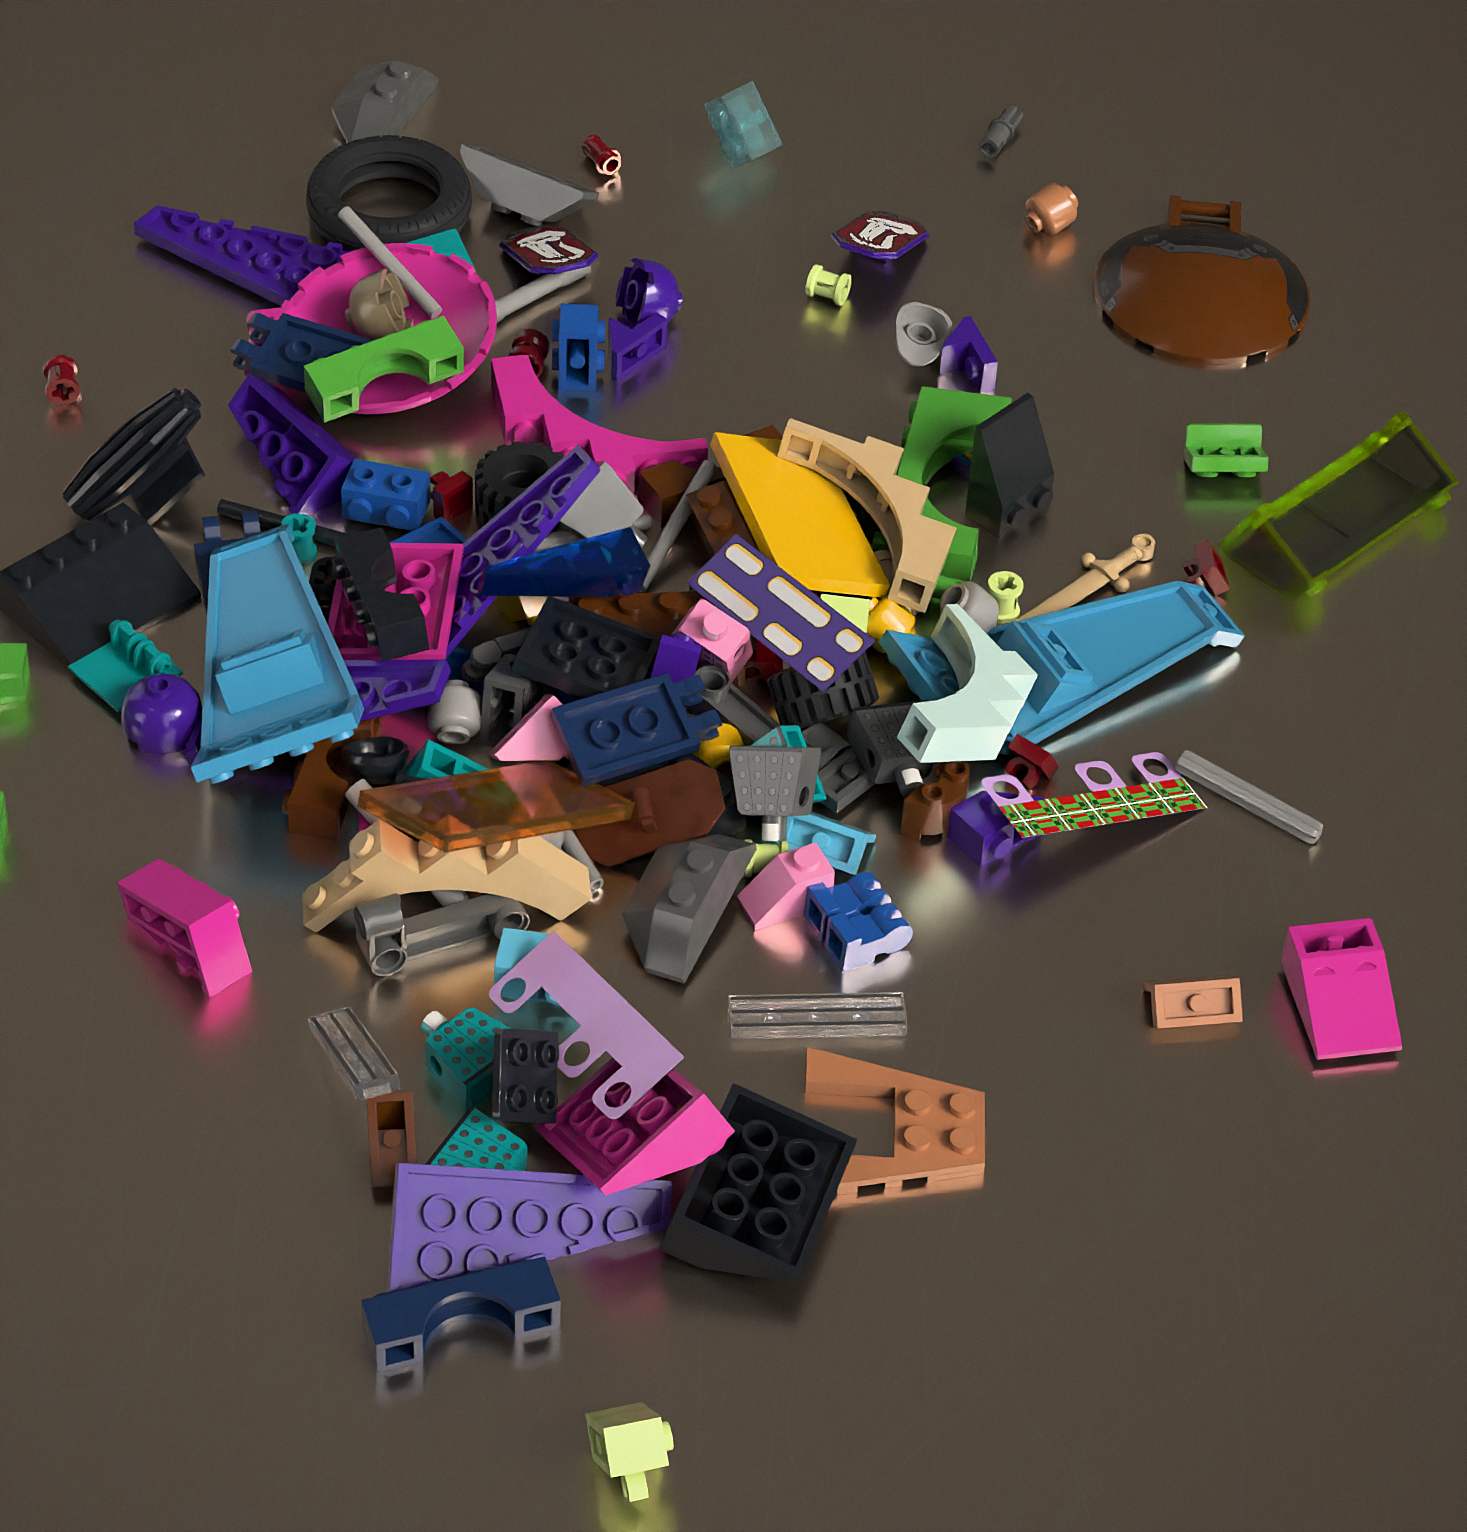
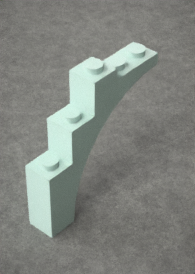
[897,604,1038,763]

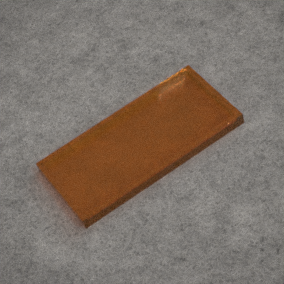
[357,760,635,853]

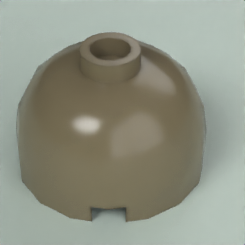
[345,269,414,340]

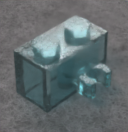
[704,81,783,168]

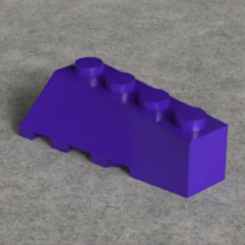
[228,374,356,516]

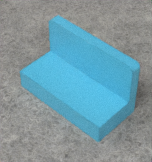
[776,812,876,874]

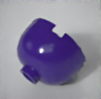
[616,258,682,329]
[121,673,202,755]

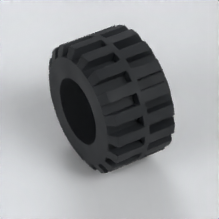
[475,442,564,532]
[767,651,879,728]

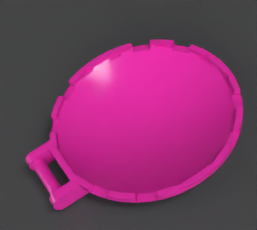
[244,243,497,414]

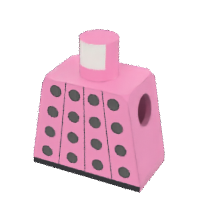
[670,599,753,683]

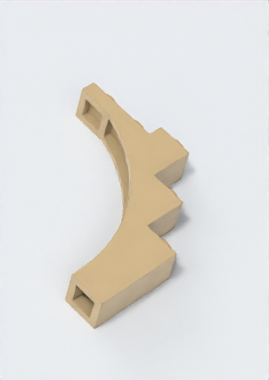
[777,418,957,613]
[302,819,591,933]

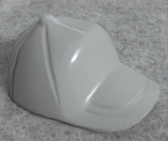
[895,302,952,367]

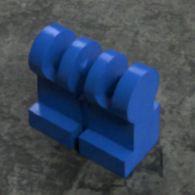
[803,872,913,973]

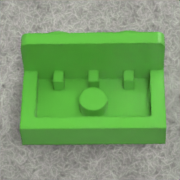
[1184,423,1269,477]

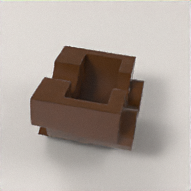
[900,761,969,841]

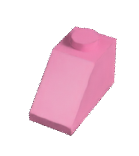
[488,694,569,761]
[736,842,835,931]

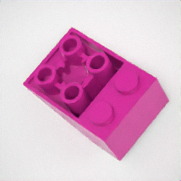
[1281,918,1402,1060]

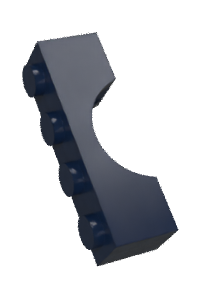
[361,1256,561,1373]

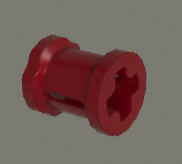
[43,354,80,405]

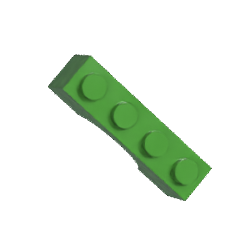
[304,316,464,423]

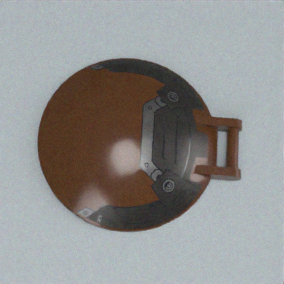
[1093,195,1310,365]

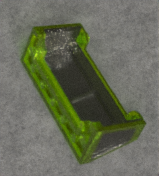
[1217,410,1460,602]

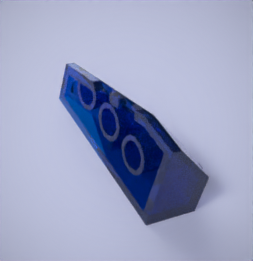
[477,526,651,598]

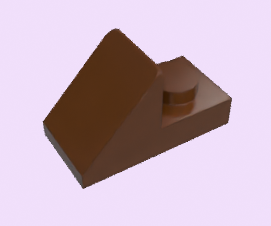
[366,1091,417,1187]

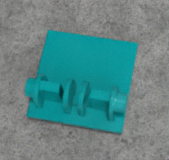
[67,619,183,712]

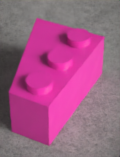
[117,858,252,997]

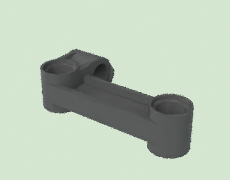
[689,665,852,771]
[353,893,530,976]

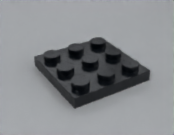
[511,595,661,698]

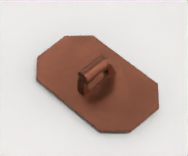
[573,759,726,867]

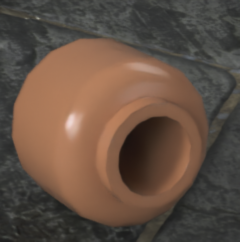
[1025,183,1078,236]

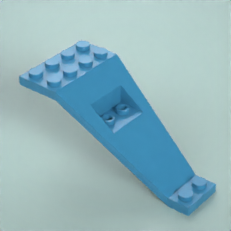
[191,523,364,784]
[879,581,1245,756]

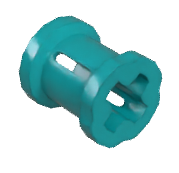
[281,513,317,566]

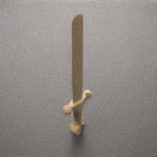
[1014,534,1155,622]

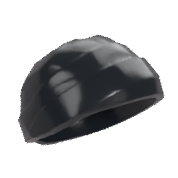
[341,736,410,786]

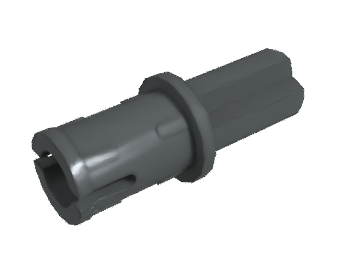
[978,105,1023,158]

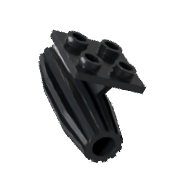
[62,388,205,525]

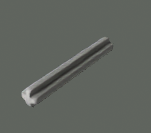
[1176,750,1323,844]

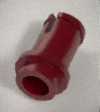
[581,135,621,175]

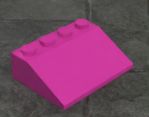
[328,543,464,660]
[534,1057,735,1196]

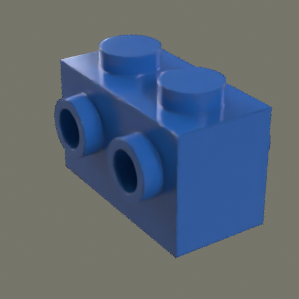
[552,304,606,392]
[341,459,430,531]

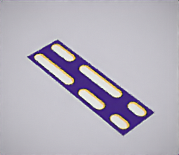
[687,534,875,692]

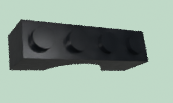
[332,527,430,662]

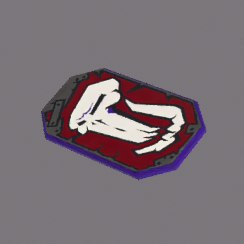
[831,211,930,263]
[499,225,599,277]

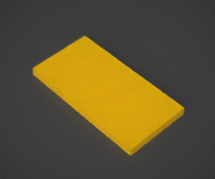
[710,432,890,598]

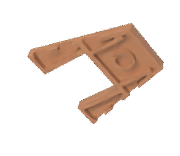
[805,1047,985,1195]

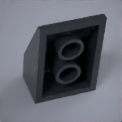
[965,392,1054,538]

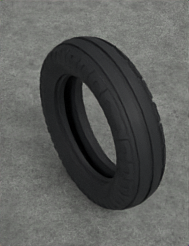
[306,135,472,252]

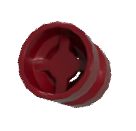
[507,328,550,378]

